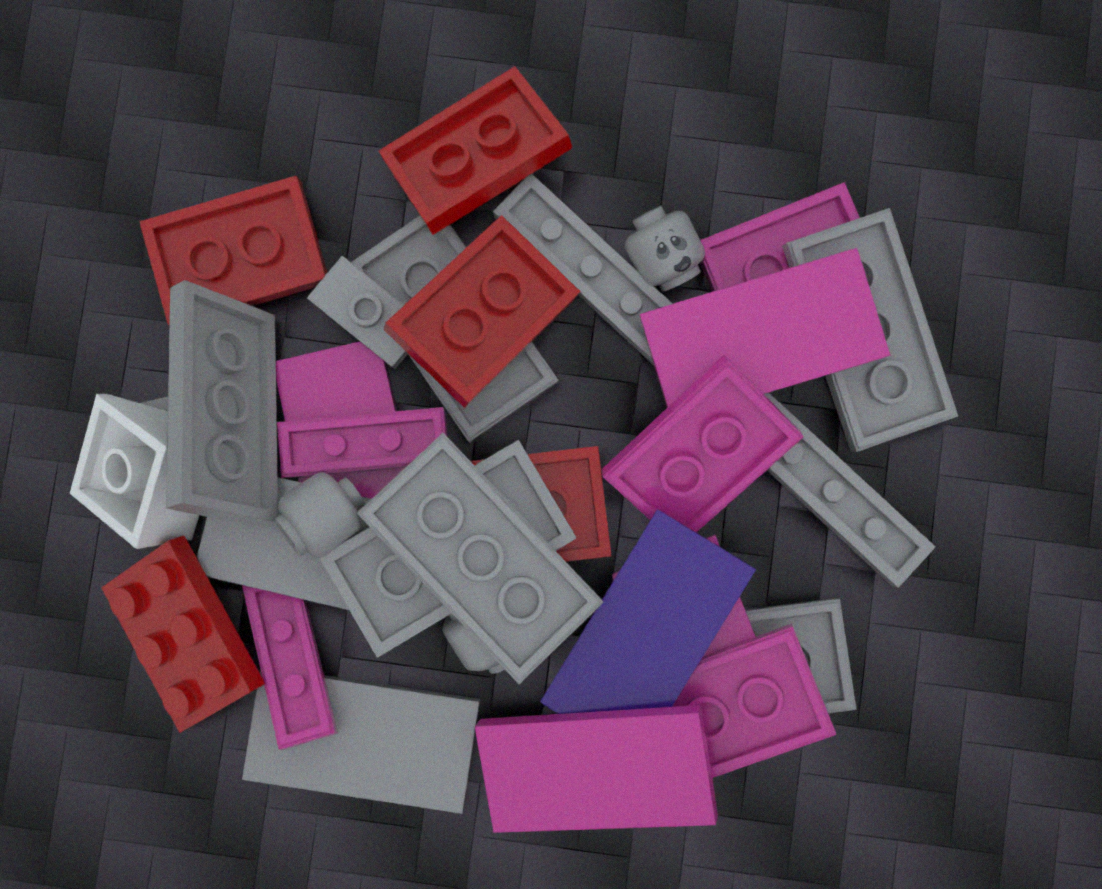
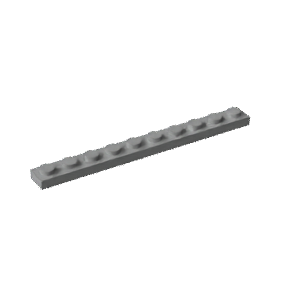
[493,174,935,588]

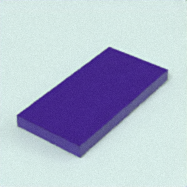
[540,509,756,714]

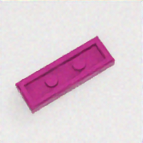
[277,407,447,478]
[242,585,338,750]

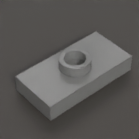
[307,256,408,369]

